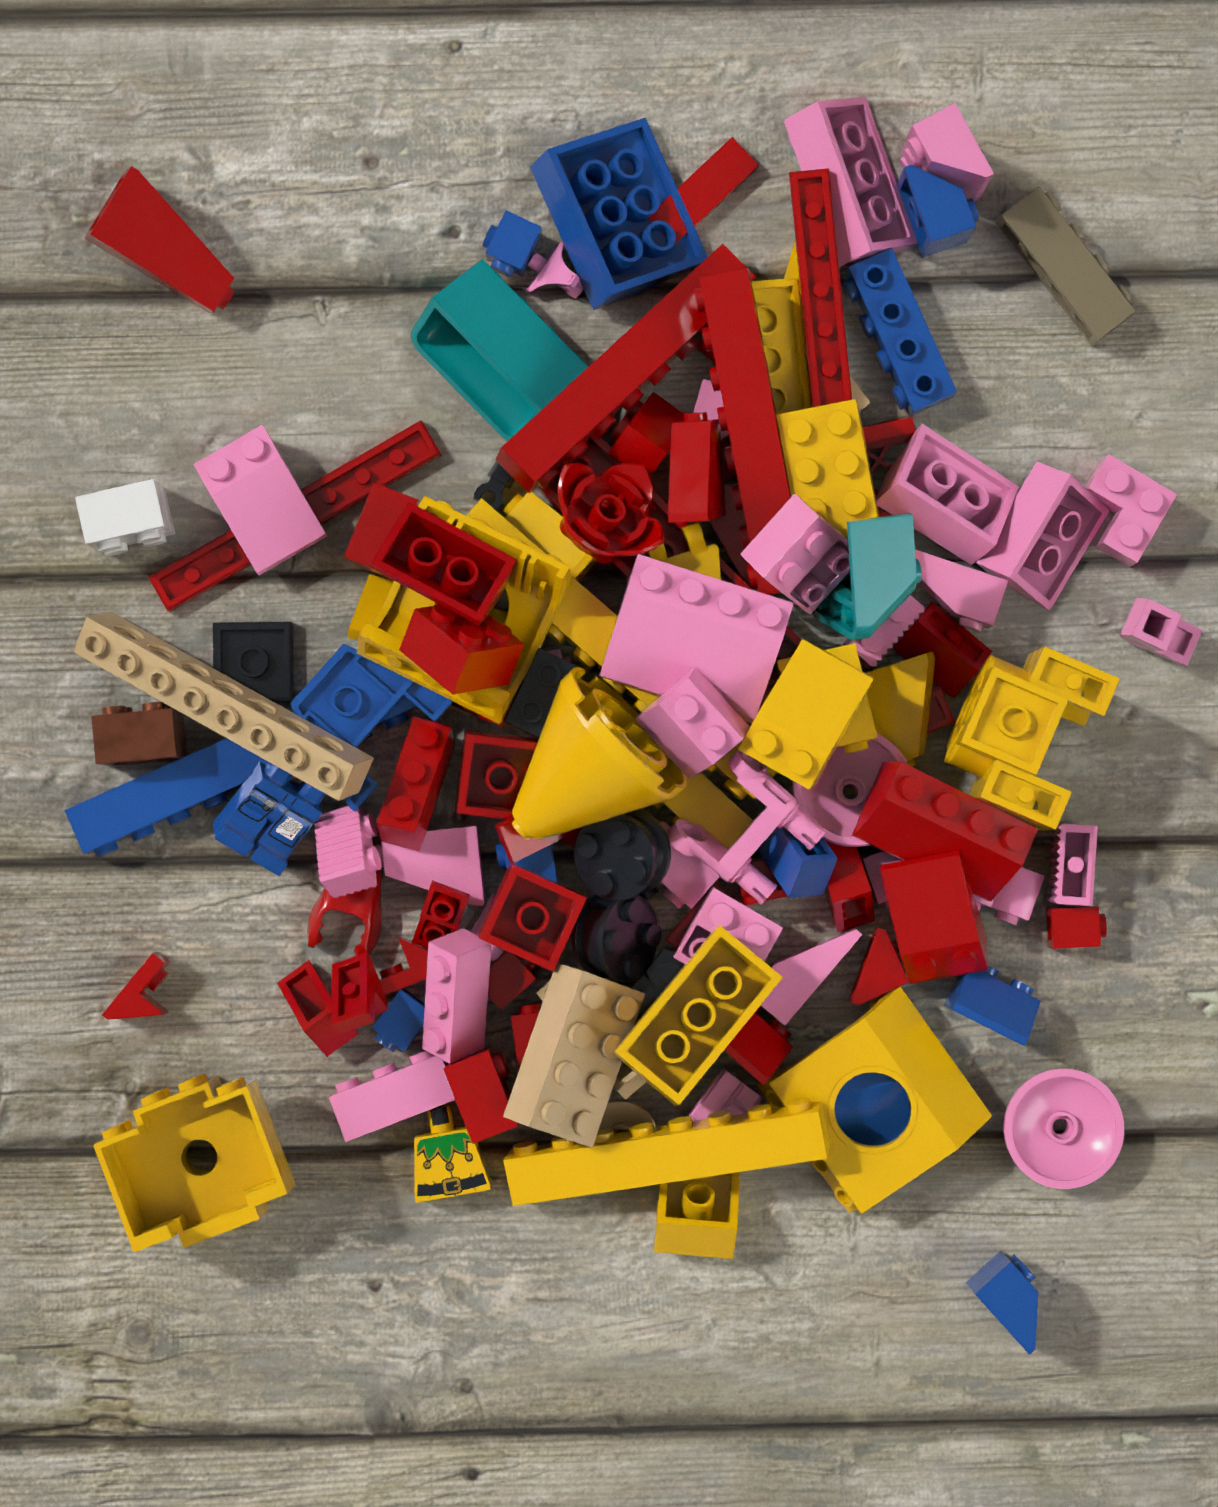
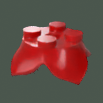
[557,463,664,564]

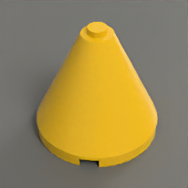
[512,667,687,840]

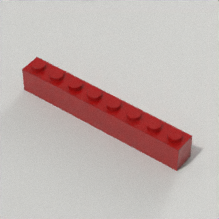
[495,244,756,494]
[694,268,791,595]

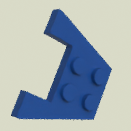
[290,644,453,812]

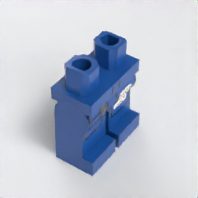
[213,761,325,876]

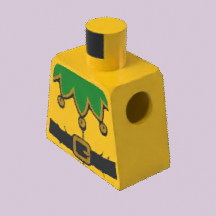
[414,1105,492,1203]

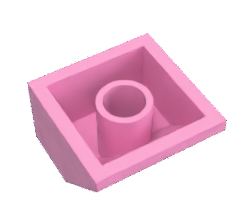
[635,667,749,779]

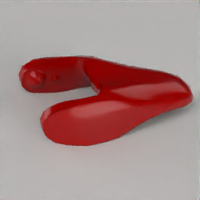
[307,838,382,956]

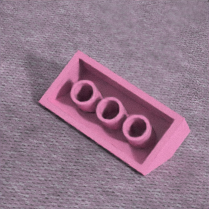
[784,97,918,268]

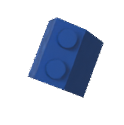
[897,164,979,258]
[943,966,1041,1046]
[966,1251,1038,1355]

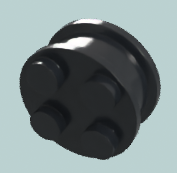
[574,809,671,901]
[568,893,662,983]

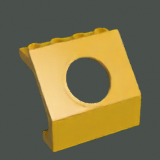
[357,496,573,724]
[757,986,992,1214]

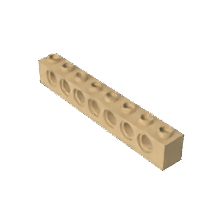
[73,611,374,801]

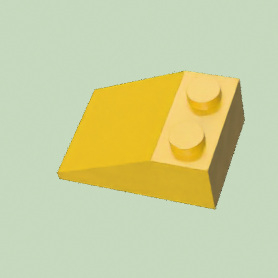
[738,639,874,790]

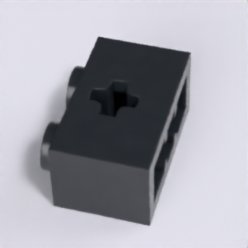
[505,648,577,738]

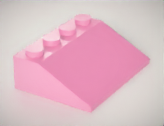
[599,554,794,724]

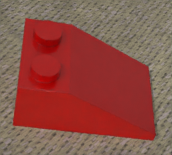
[880,850,989,984]

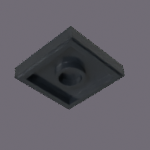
[213,622,294,701]

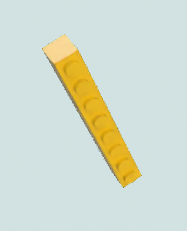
[503,1098,831,1206]

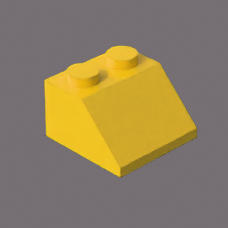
[654,1172,740,1259]

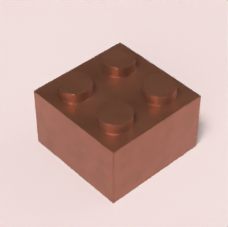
[91,702,187,766]

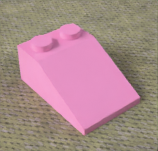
[193,425,327,576]

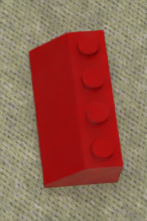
[851,761,1038,901]

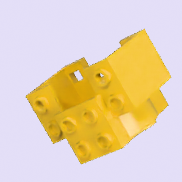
[944,646,1120,831]
[93,1073,296,1253]

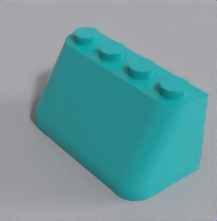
[411,259,588,441]

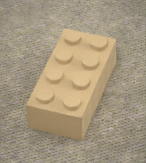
[503,963,645,1147]

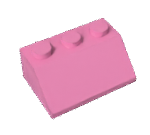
[899,103,994,202]
[876,424,1019,565]
[976,462,1110,611]

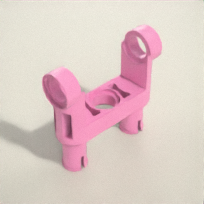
[667,750,826,905]

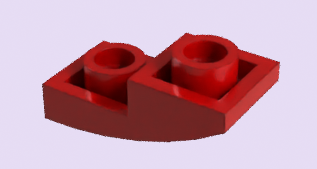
[412,880,470,948]

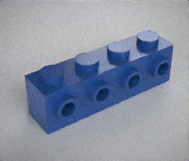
[843,248,957,416]

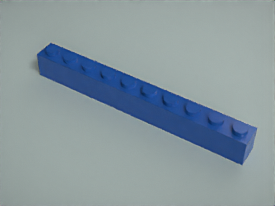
[64,696,424,858]

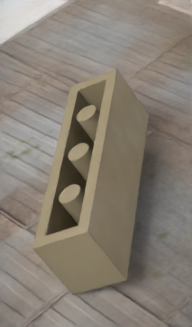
[996,186,1136,346]

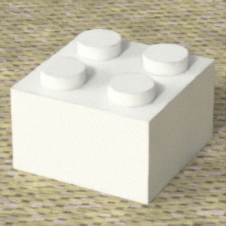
[75,479,175,556]

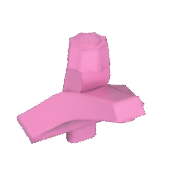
[525,242,584,299]

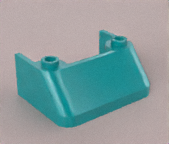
[812,513,922,641]

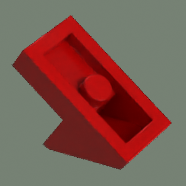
[379,937,428,995]
[102,952,170,1020]
[331,952,388,1034]

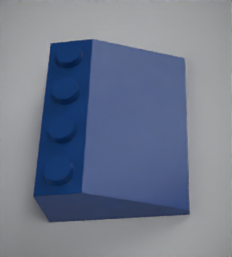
[530,117,708,310]

